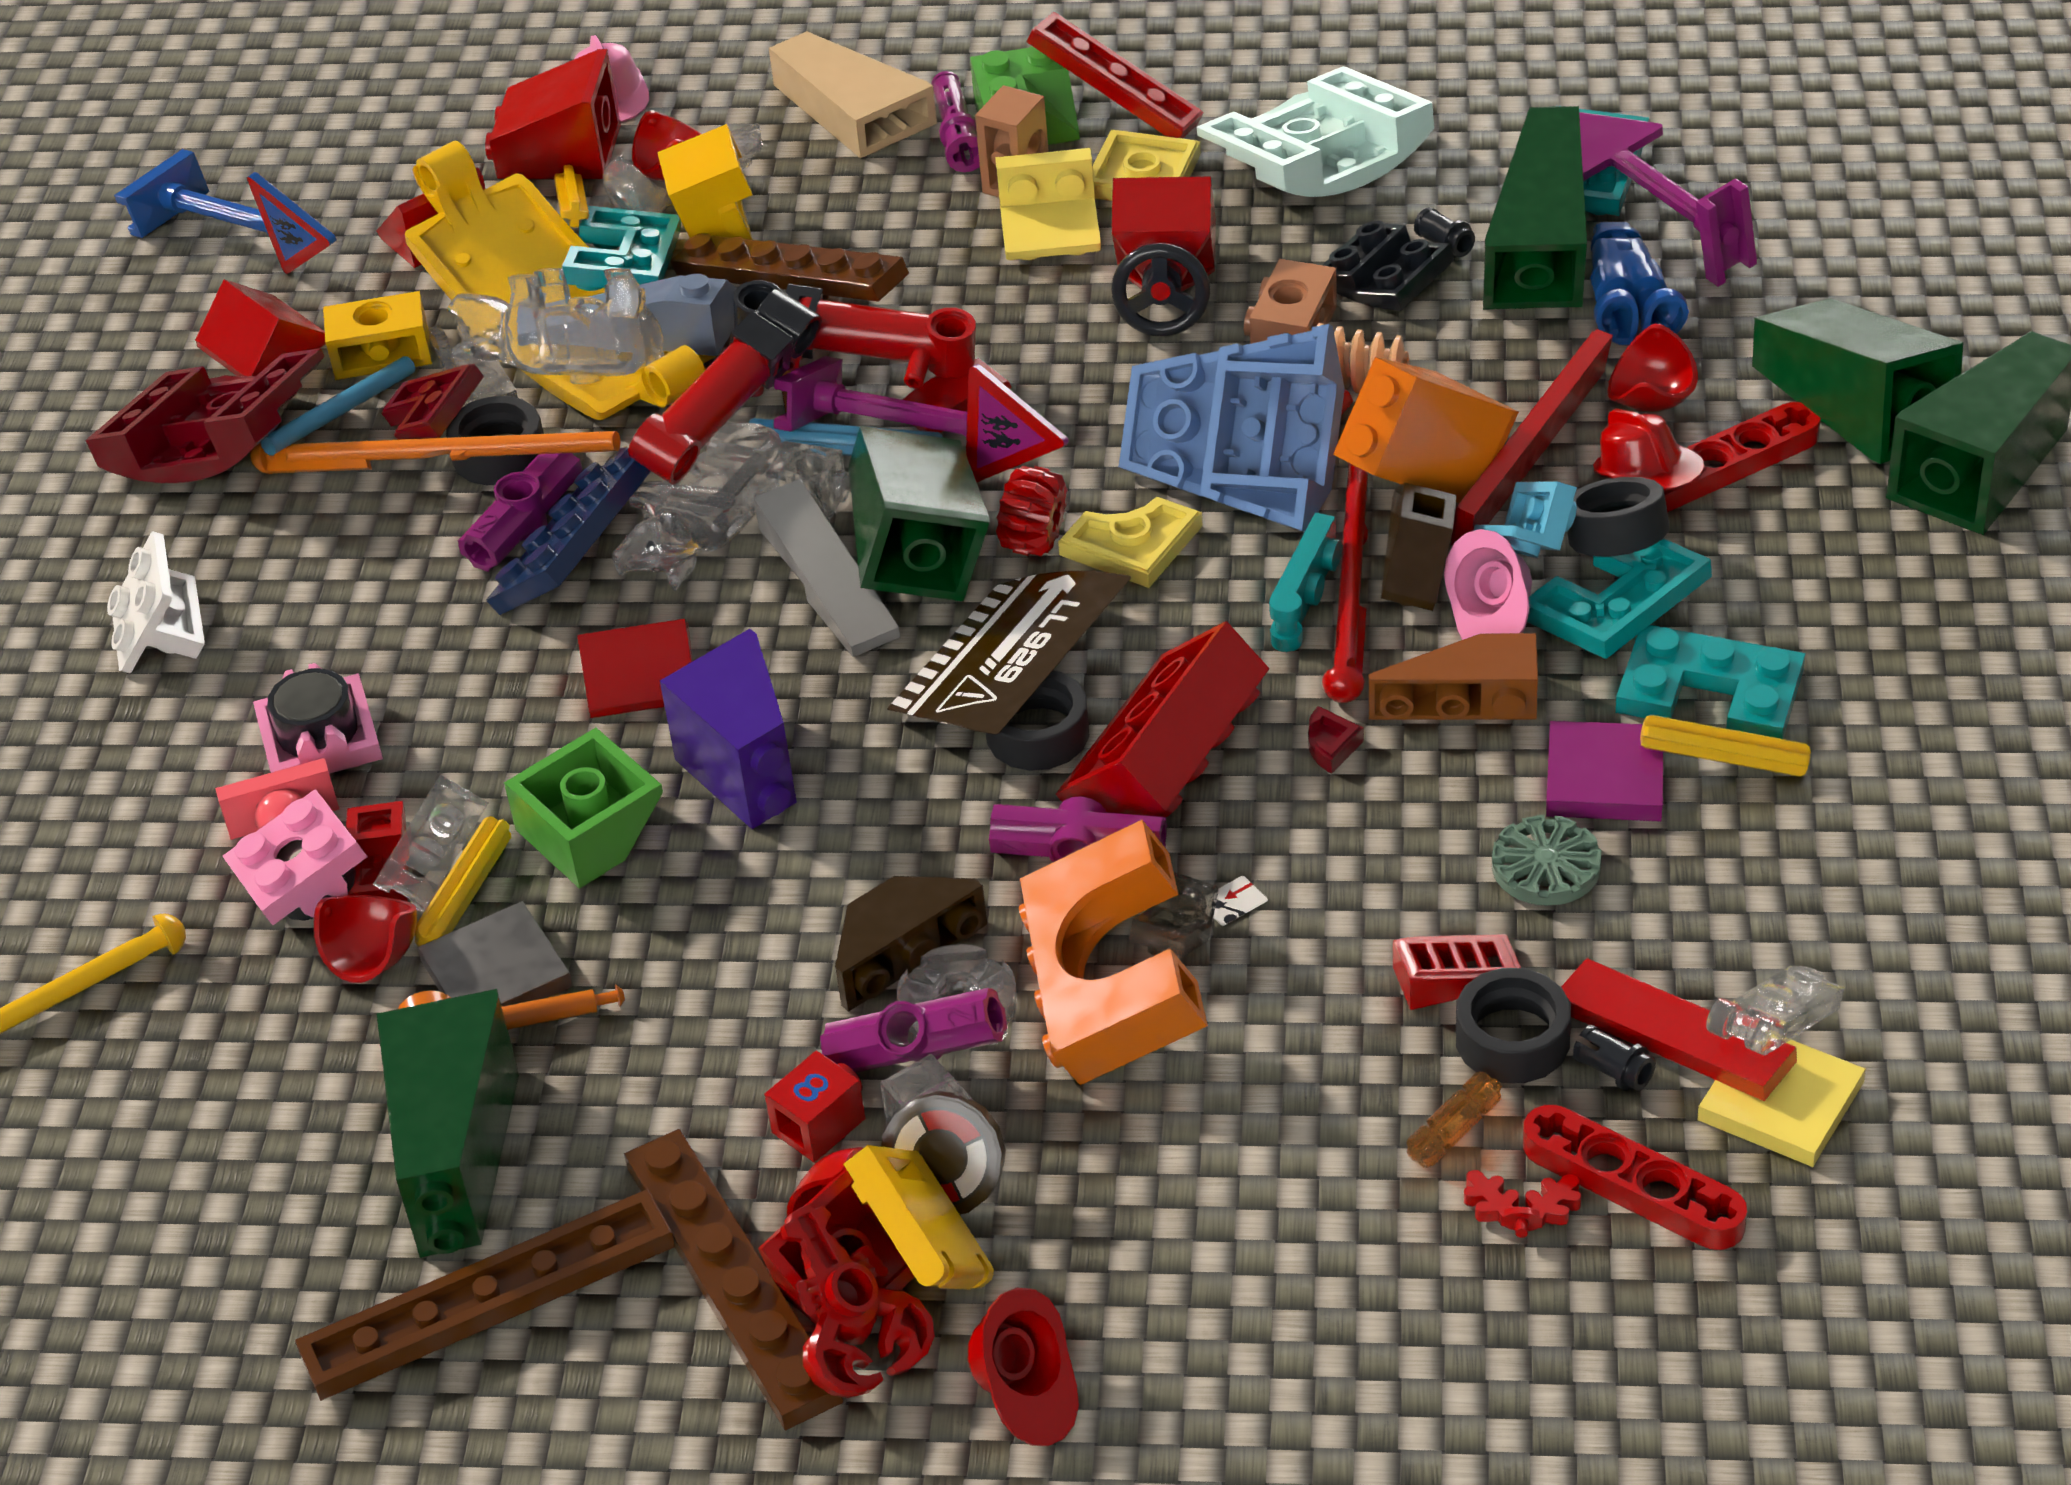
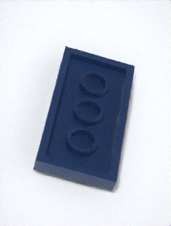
[486,446,651,615]

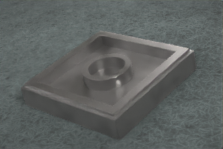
[417,901,573,1007]

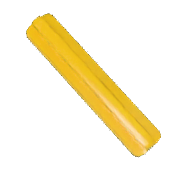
[554,165,589,228]
[1640,715,1811,777]
[414,816,511,947]

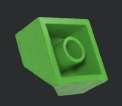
[970,46,1080,145]
[504,727,663,889]

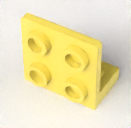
[995,148,1101,260]

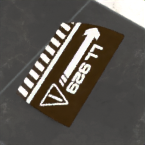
[887,571,1131,735]

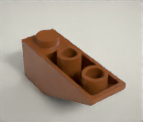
[1369,633,1538,720]

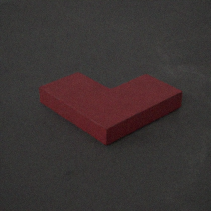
[381,363,484,440]

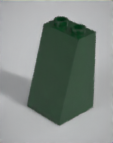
[1483,106,1587,310]
[1752,298,1964,464]
[1886,331,2071,535]
[848,426,990,602]
[377,989,519,1258]

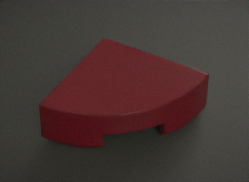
[1308,706,1364,774]

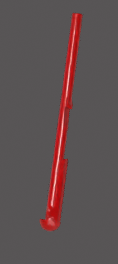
[1322,463,1368,703]

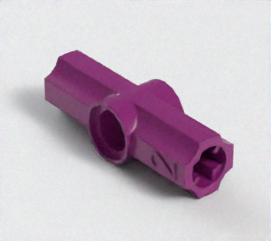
[458,453,583,572]
[989,797,1167,862]
[820,988,1007,1073]

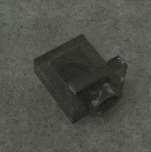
[1129,872,1219,959]

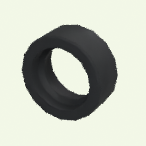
[446,396,544,486]
[1567,477,1669,557]
[986,670,1089,771]
[1456,968,1571,1083]

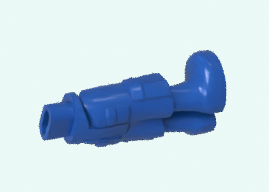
[1590,222,1689,345]

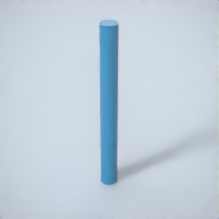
[261,356,415,456]

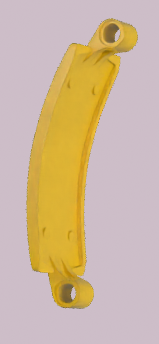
[405,141,716,420]

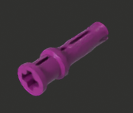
[931,71,980,173]

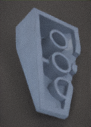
[532,274,737,356]

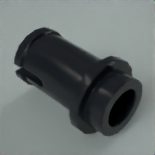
[1414,207,1475,258]
[1573,1025,1656,1091]

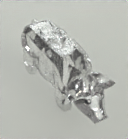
[447,268,664,384]
[612,420,790,591]

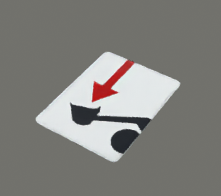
[1198,876,1268,926]

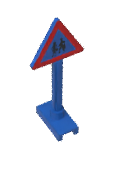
[114,149,337,274]

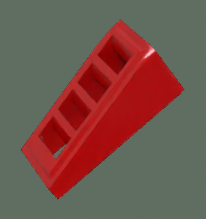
[1393,934,1521,1010]

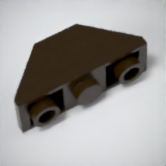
[1381,483,1456,611]
[835,876,987,1012]

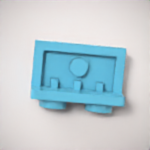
[1474,481,1577,558]

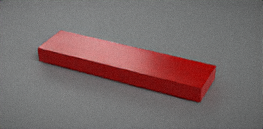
[1026,11,1204,139]
[1561,958,1797,1101]

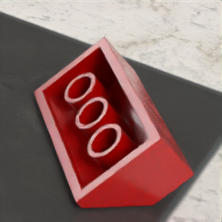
[1055,621,1270,817]

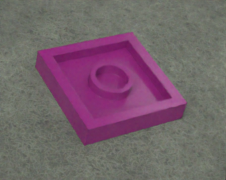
[1546,721,1663,822]

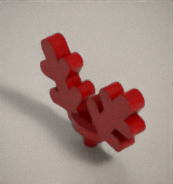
[1464,1170,1581,1238]

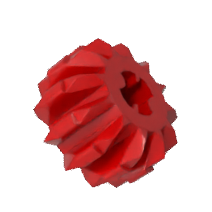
[996,466,1068,556]

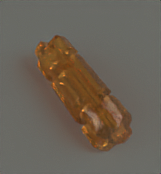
[1406,1071,1502,1168]

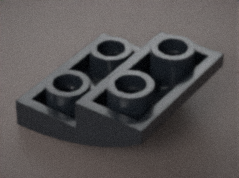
[1323,221,1455,311]

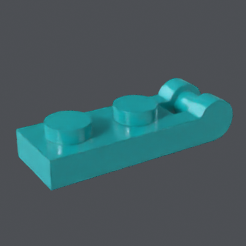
[1269,512,1342,652]

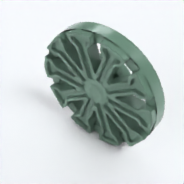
[1492,815,1602,906]

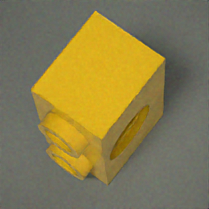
[323,291,432,380]

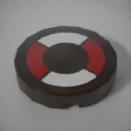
[881,1091,1006,1215]

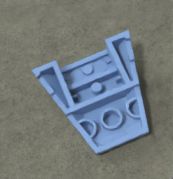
[1118,324,1345,532]

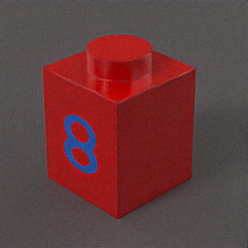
[764,1050,866,1163]

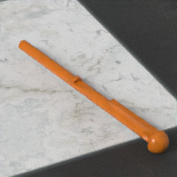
[250,431,621,474]

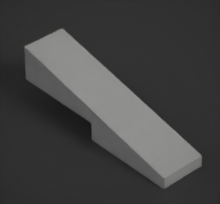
[753,479,900,657]

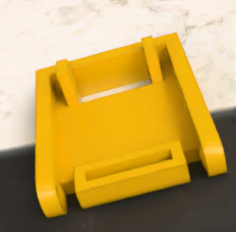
[843,1145,994,1290]

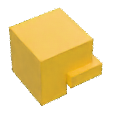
[657,124,753,240]

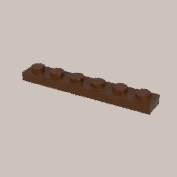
[670,233,909,302]
[624,1129,843,1431]
[295,1189,675,1401]

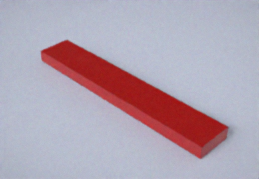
[1451,329,1613,546]

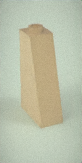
[769,31,937,159]

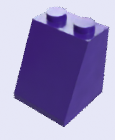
[660,629,797,829]

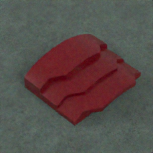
[85,348,325,483]

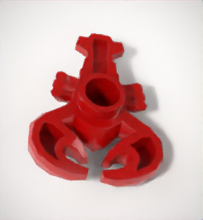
[780,1204,935,1398]

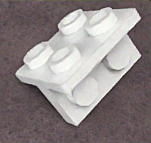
[107,531,205,673]

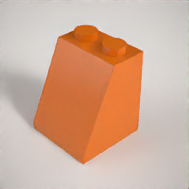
[1333,357,1519,503]

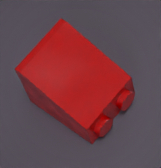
[485,49,621,179]

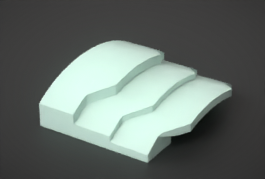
[1196,66,1434,197]

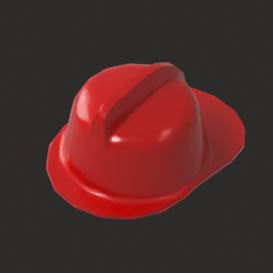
[1593,408,1705,491]
[967,1287,1079,1446]

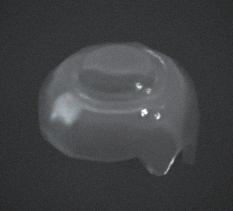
[603,156,672,213]

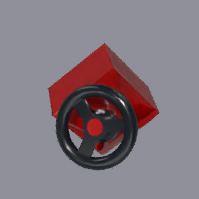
[1111,176,1216,336]

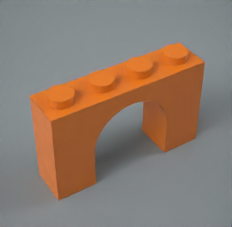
[1019,820,1208,1085]

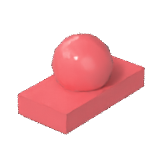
[215,758,339,840]

